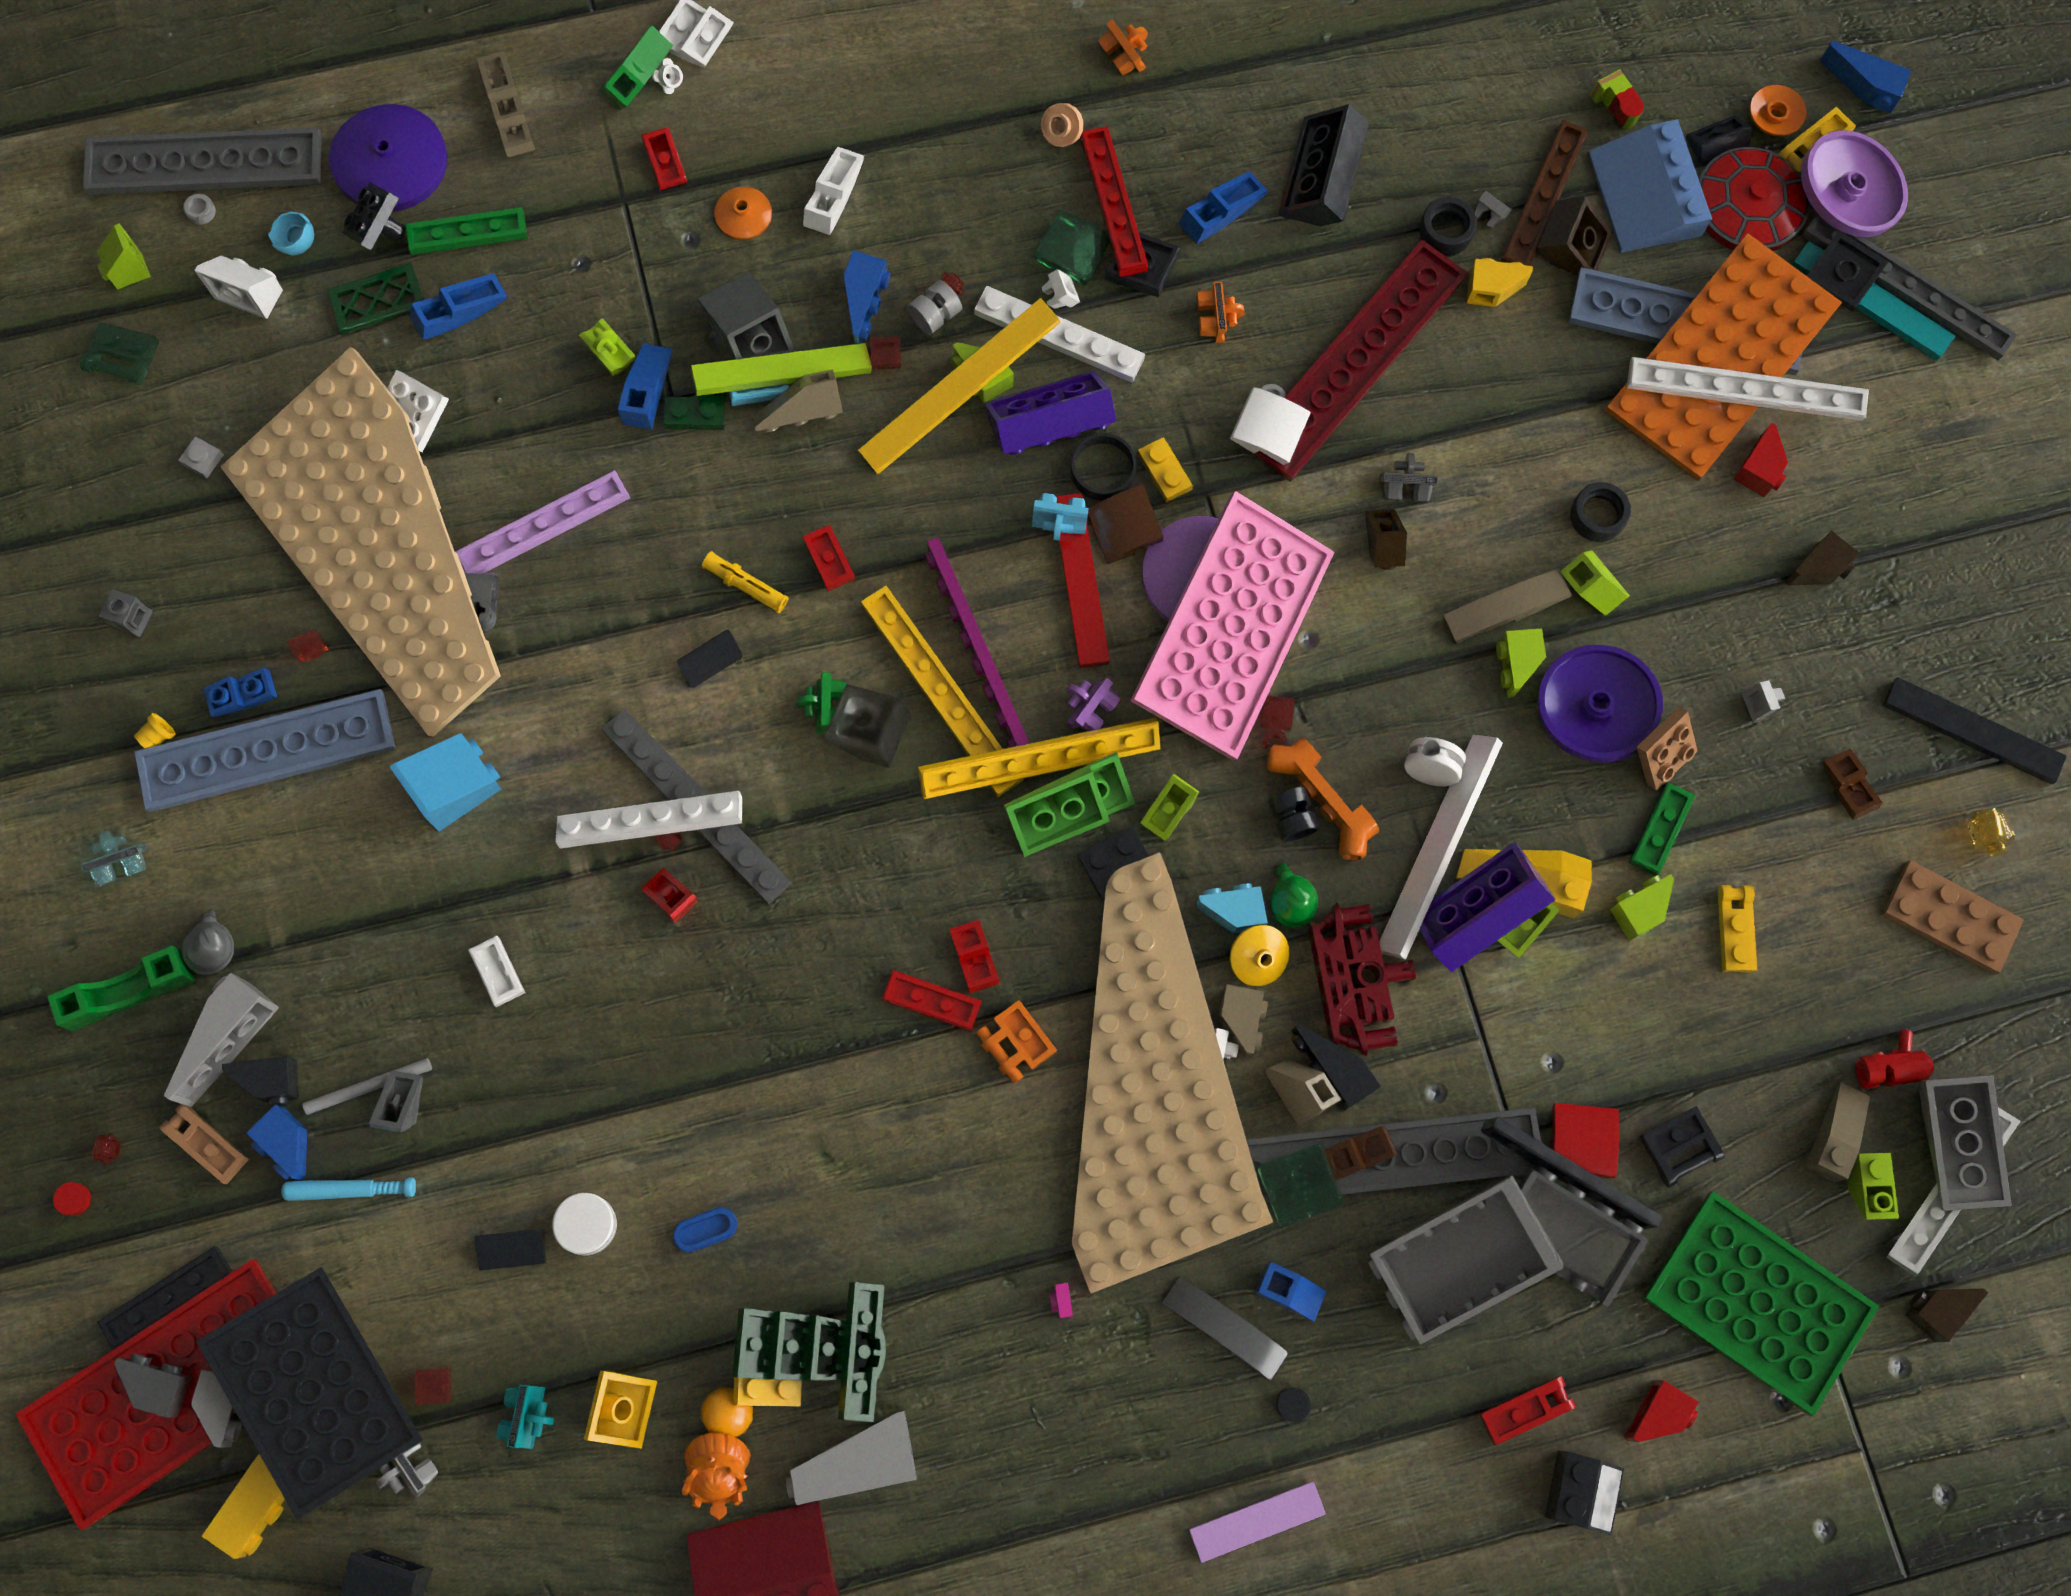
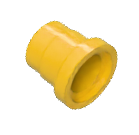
[134,713,176,749]

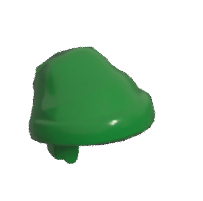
[1270,862,1319,928]

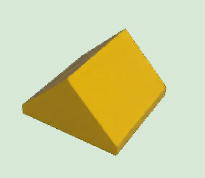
[584,1370,657,1449]

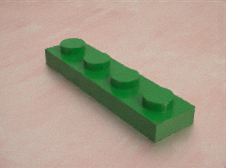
[406,207,528,255]

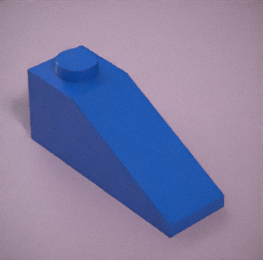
[1820,40,1912,113]

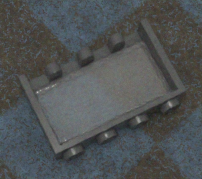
[1519,1166,1648,1307]

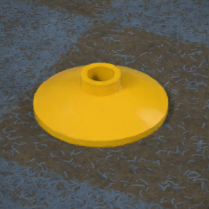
[1230,925,1289,986]

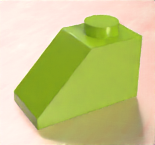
[97,223,151,290]

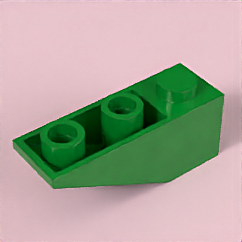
[598,25,673,110]

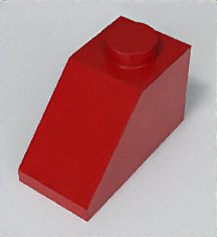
[1734,422,1788,497]
[1624,1380,1699,1442]

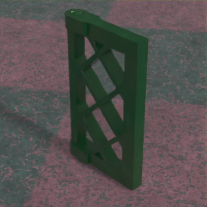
[327,263,425,335]

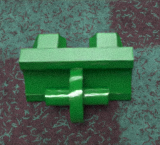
[796,672,846,734]

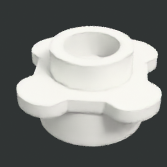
[652,58,683,94]

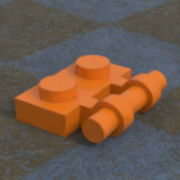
[976,1000,1057,1084]

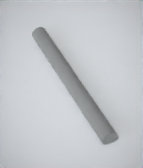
[303,1058,432,1115]

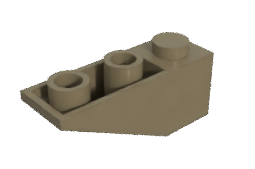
[753,369,843,432]

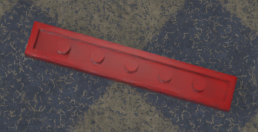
[1080,126,1148,277]
[1056,493,1110,668]

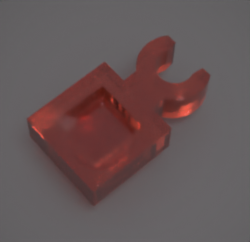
[1260,695,1295,749]

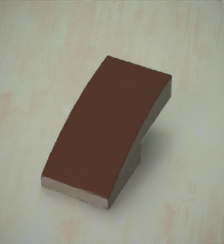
[1823,749,1883,820]
[1321,1125,1398,1181]

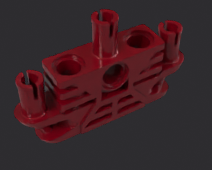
[1308,903,1416,1056]

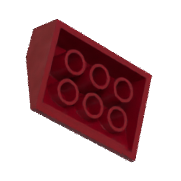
[687,1501,839,1596]

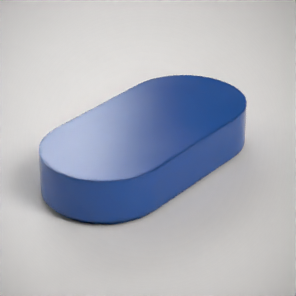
[673,1207,738,1253]

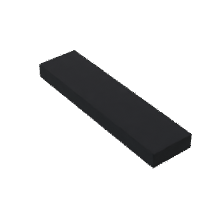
[97,1246,232,1350]

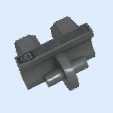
[1379,453,1438,502]

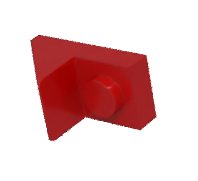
[641,867,698,924]

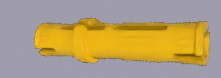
[702,551,789,614]

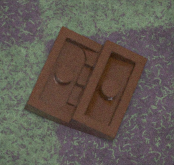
[1088,484,1163,564]

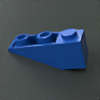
[844,250,891,344]
[618,344,672,430]

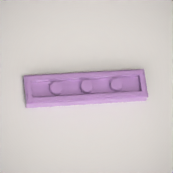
[1189,1481,1326,1563]

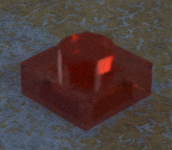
[871,336,901,369]
[287,629,329,662]
[415,1368,452,1405]

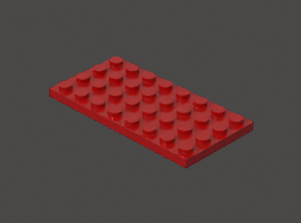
[15,1259,276,1530]

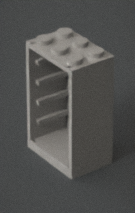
[1369,1175,1563,1345]

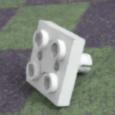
[387,370,449,452]

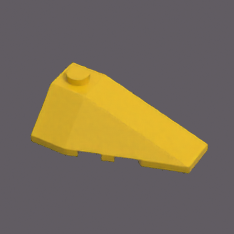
[1455,849,1592,919]

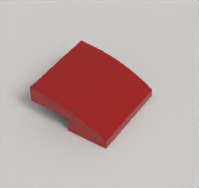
[1550,1103,1619,1179]

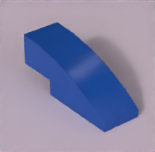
[1179,171,1268,244]
[410,273,507,340]

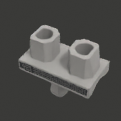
[376,1443,438,1498]

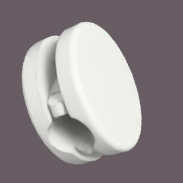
[1404,737,1466,787]
[552,1193,617,1256]

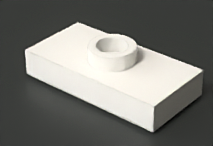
[468,936,525,1007]

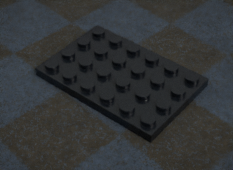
[196,1267,423,1520]

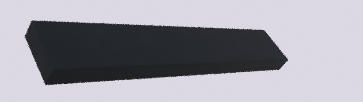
[1882,677,2067,785]
[1480,1117,1662,1230]

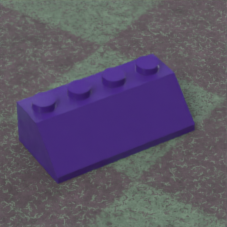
[984,370,1116,455]
[1420,841,1555,972]

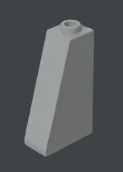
[786,1411,917,1505]

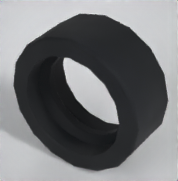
[1419,197,1477,256]
[1570,482,1631,542]

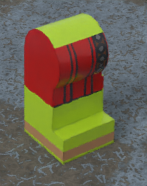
[1590,69,1644,129]

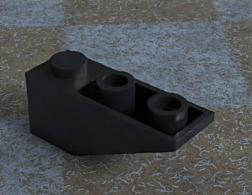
[1291,1024,1381,1111]

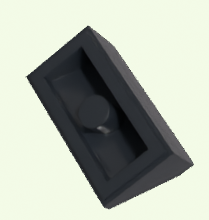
[1686,115,1751,164]
[677,629,743,688]
[474,1229,546,1271]

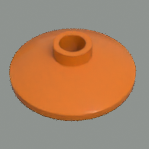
[1749,85,1807,136]
[714,187,772,240]

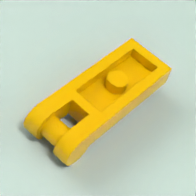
[1778,107,1856,174]
[1718,885,1757,973]

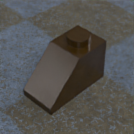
[1365,509,1407,570]
[1785,530,1859,586]
[1905,1288,1989,1343]

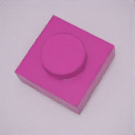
[1049,1283,1073,1319]

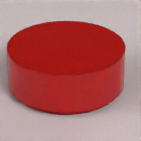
[53,1182,91,1216]

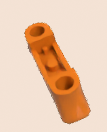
[1267,737,1379,861]

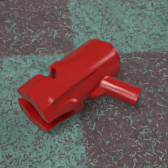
[1855,1029,1934,1089]

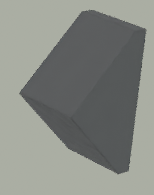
[369,1070,423,1133]

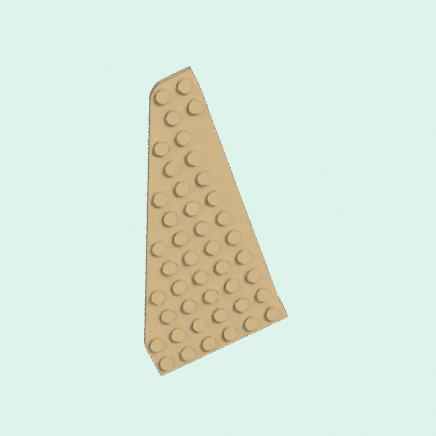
[1072,852,1273,1294]

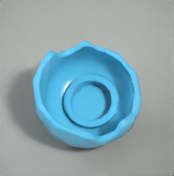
[268,211,314,256]

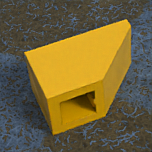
[1466,258,1533,307]

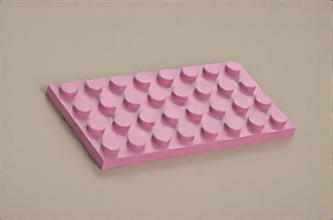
[1130,491,1335,761]

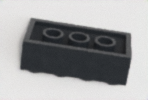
[1278,104,1369,227]

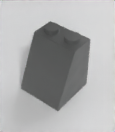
[698,272,795,360]

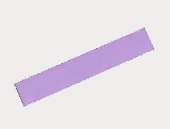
[455,470,630,573]

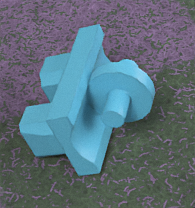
[1032,493,1089,541]

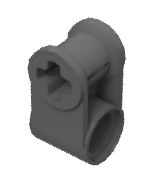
[465,573,499,633]

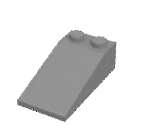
[164,973,279,1107]
[1918,1075,2012,1211]

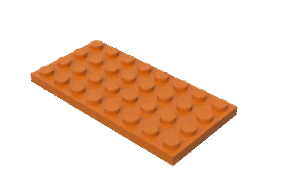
[1604,233,1842,481]

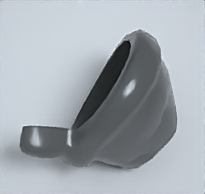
[181,909,234,975]

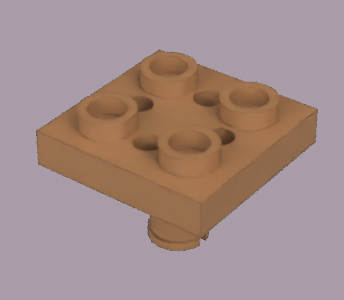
[1637,707,1698,791]

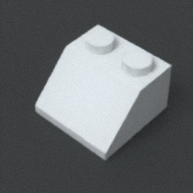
[194,256,283,319]

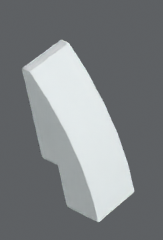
[803,146,864,235]

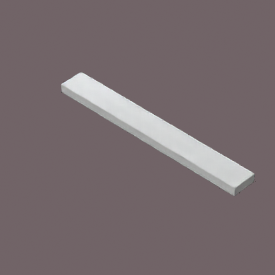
[1627,357,1869,421]
[1379,735,1503,960]

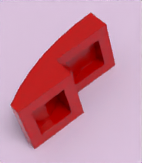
[949,920,1000,993]

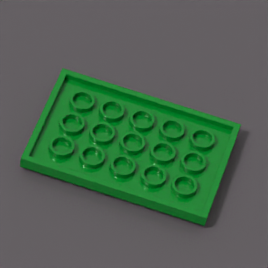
[1642,1191,1880,1416]

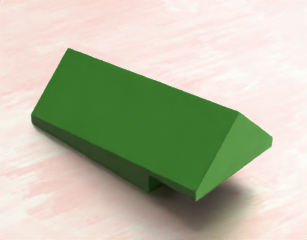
[1004,752,1135,857]

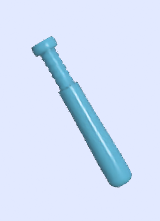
[281,1177,416,1201]

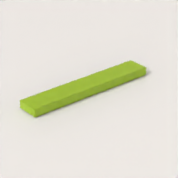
[691,343,872,396]

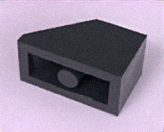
[222,1056,299,1107]

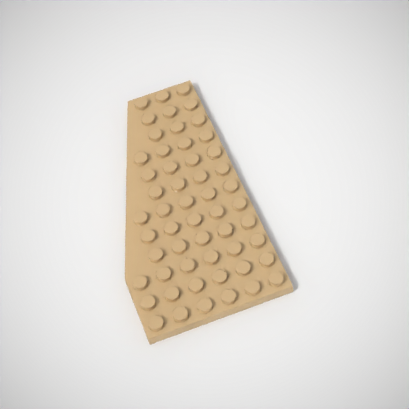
[221,347,501,737]

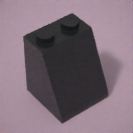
[339,1548,433,1596]

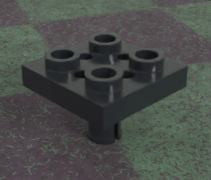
[342,182,406,250]

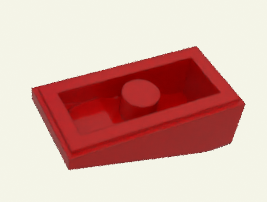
[641,127,687,191]

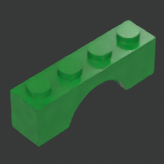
[47,946,196,1032]

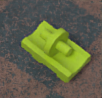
[579,318,636,376]

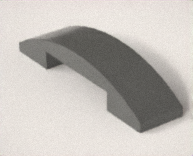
[1161,1276,1288,1381]

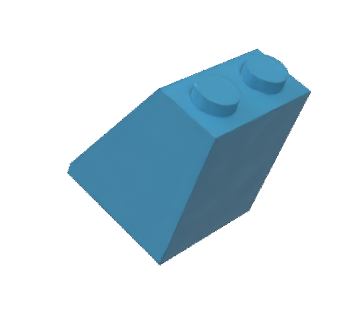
[390,733,502,831]

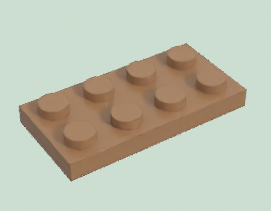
[1882,860,2024,975]

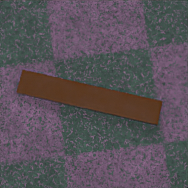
[1500,120,1589,266]

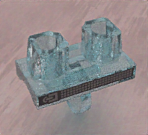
[80,830,148,886]

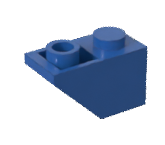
[247,1104,308,1180]
[1254,1262,1327,1322]

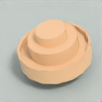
[1041,103,1083,147]

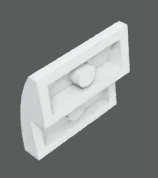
[659,0,734,68]
[1230,387,1311,465]

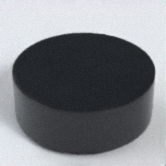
[1276,1388,1311,1422]

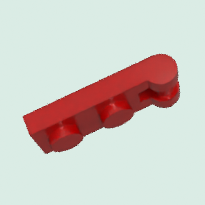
[1479,1376,1576,1445]

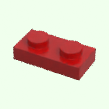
[802,525,855,591]

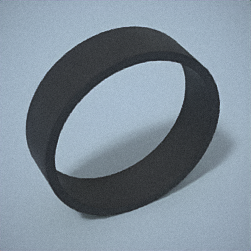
[1071,433,1137,501]

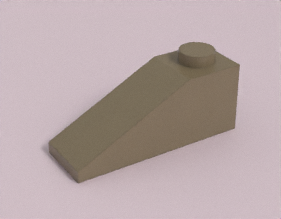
[1804,1082,1870,1182]

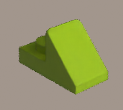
[1140,774,1199,841]
[1497,903,1560,958]

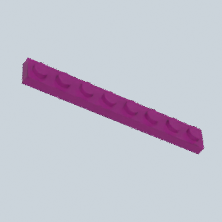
[924,537,1030,748]

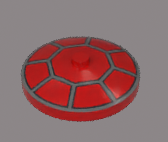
[1699,147,1810,251]

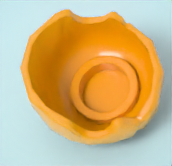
[700,1386,753,1437]

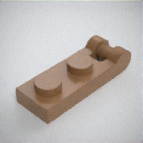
[159,1104,249,1184]

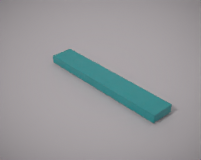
[1792,241,1955,361]

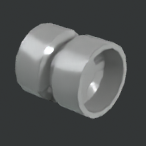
[907,280,962,335]

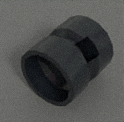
[1268,787,1320,842]

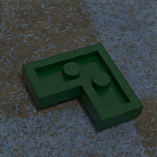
[664,391,726,430]

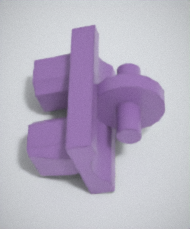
[1066,678,1120,732]

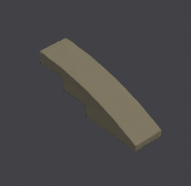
[477,51,535,157]
[1444,568,1572,644]

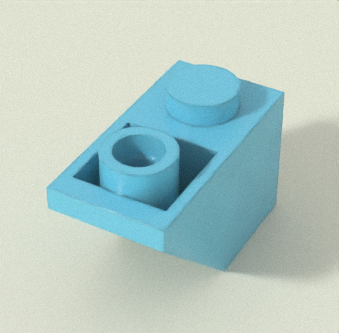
[1196,883,1268,934]

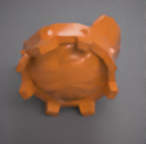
[682,1432,751,1520]

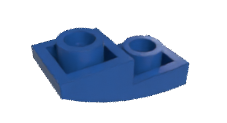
[203,667,278,717]

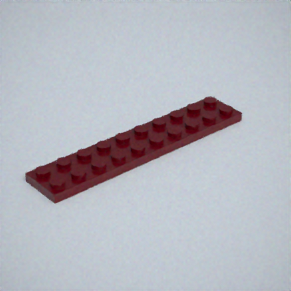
[1247,239,1468,482]

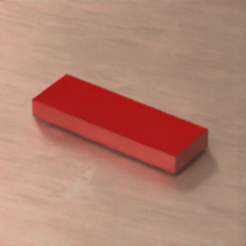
[882,970,982,1032]

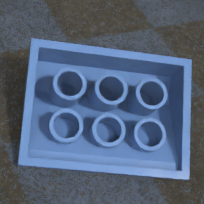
[1588,119,1712,253]

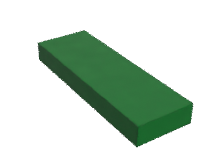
[1628,782,1696,876]

